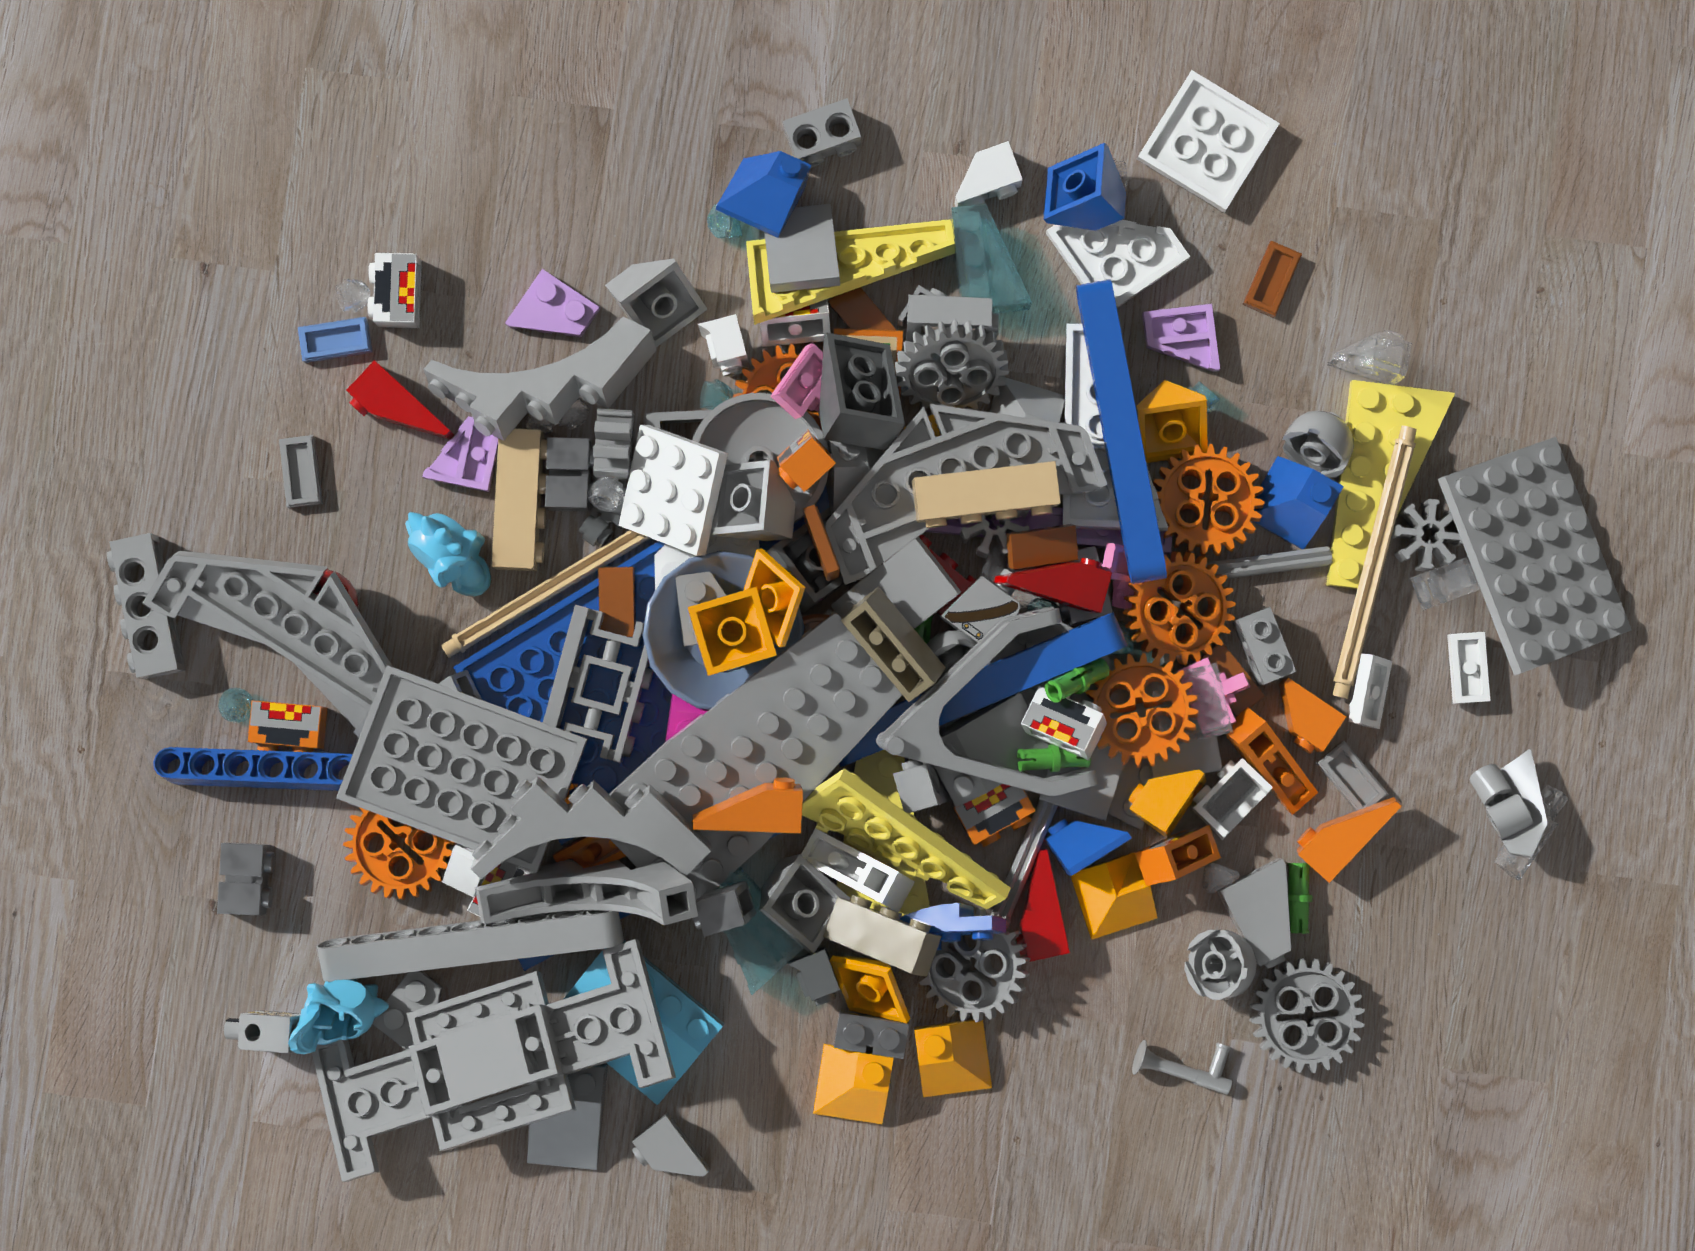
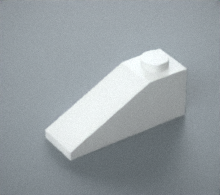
[801,828,915,912]

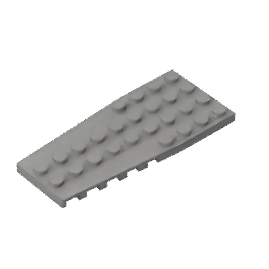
[609,611,902,900]

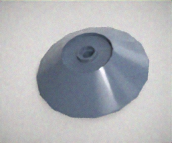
[643,551,805,710]

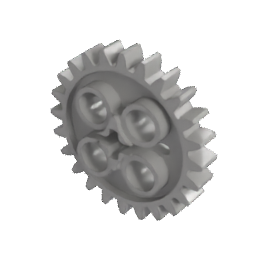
[895,319,1009,410]
[919,907,1030,1022]
[1249,958,1365,1073]

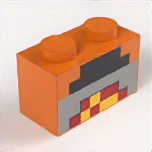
[777,429,836,492]
[247,700,328,752]
[953,784,1035,847]
[1135,825,1221,886]

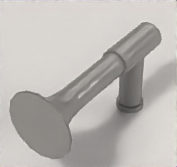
[1132,1040,1232,1095]

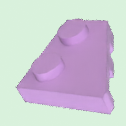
[505,269,600,337]
[1142,304,1220,372]
[422,416,498,492]

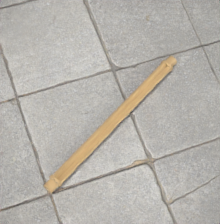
[1332,426,1417,699]
[441,530,651,658]

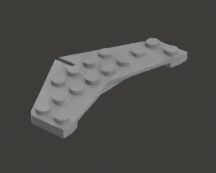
[825,404,1108,585]
[143,551,392,738]

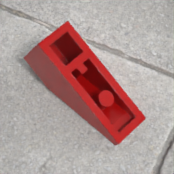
[346,360,454,440]
[994,558,1112,613]
[1015,849,1070,962]

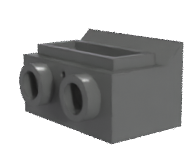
[788,947,840,1006]

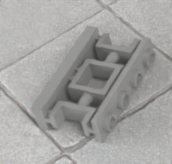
[543,605,654,763]

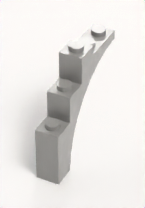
[423,317,656,441]
[471,776,711,879]
[475,859,698,925]

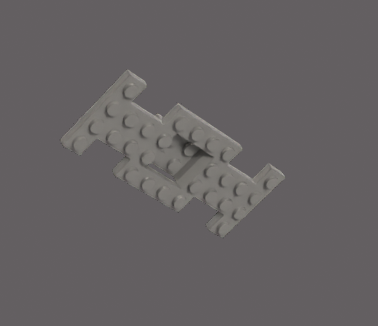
[312,939,676,1182]

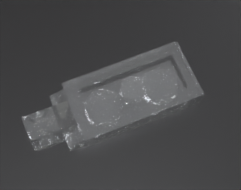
[1494,785,1569,880]

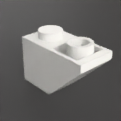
[954,141,1023,211]
[442,844,485,897]

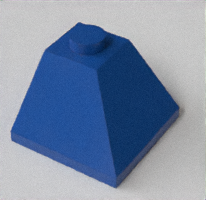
[1043,143,1126,231]
[716,151,812,238]
[1252,456,1344,550]
[1044,819,1132,876]

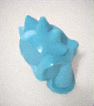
[405,512,491,596]
[288,979,389,1055]

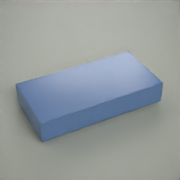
[298,317,372,363]

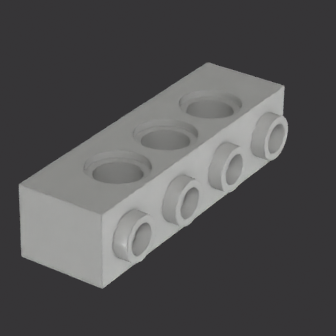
[107,533,186,679]

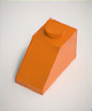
[1279,678,1346,754]

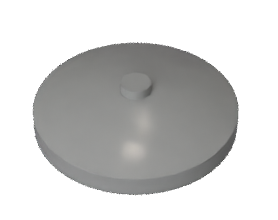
[692,393,829,523]

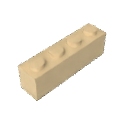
[492,429,548,571]
[912,461,1061,528]

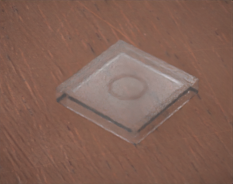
[1149,663,1233,745]

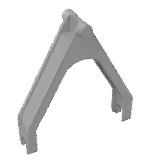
[876,607,1099,796]

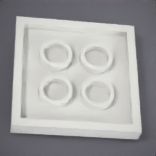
[1137,70,1280,213]
[619,425,728,556]

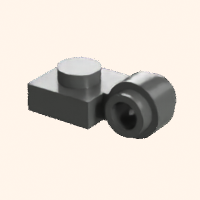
[579,480,626,548]

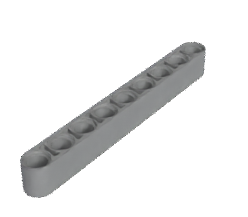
[316,910,624,982]

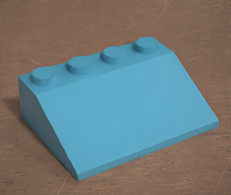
[564,940,725,1105]

